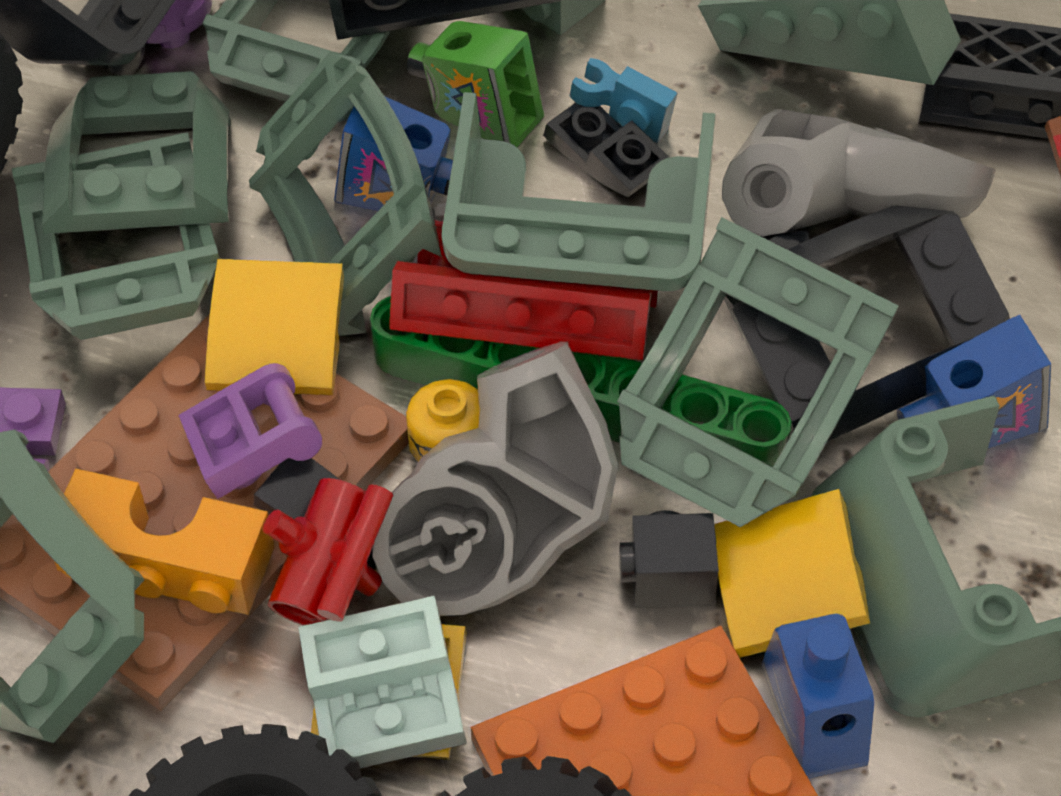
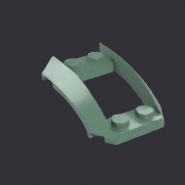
[202,0,391,102]
[249,52,442,336]
[42,71,231,234]
[11,132,219,340]
[617,217,899,527]
[0,429,144,743]

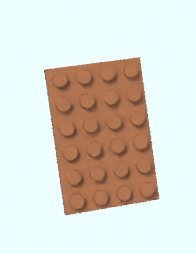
[0,314,409,712]

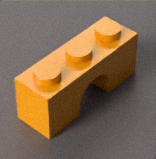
[54,468,275,615]

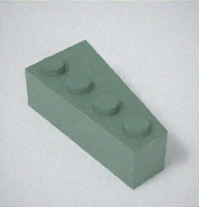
[698,0,961,85]

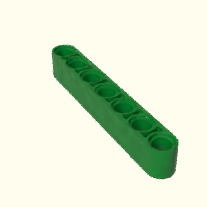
[370,296,792,467]

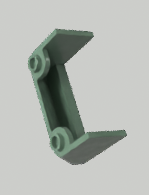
[811,395,1061,717]

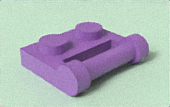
[179,363,322,499]

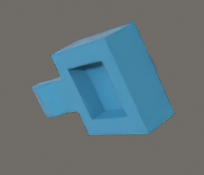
[569,58,678,144]

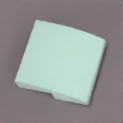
[298,596,467,768]

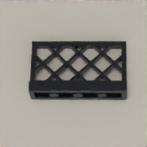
[919,13,1061,138]

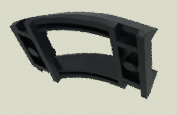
[724,205,1010,442]

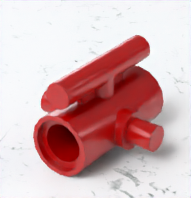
[263,478,394,626]

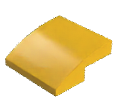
[205,259,344,395]
[714,489,870,658]

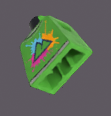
[407,21,544,147]

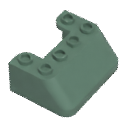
[442,92,716,291]

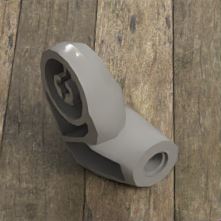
[722,109,996,236]
[373,342,618,616]

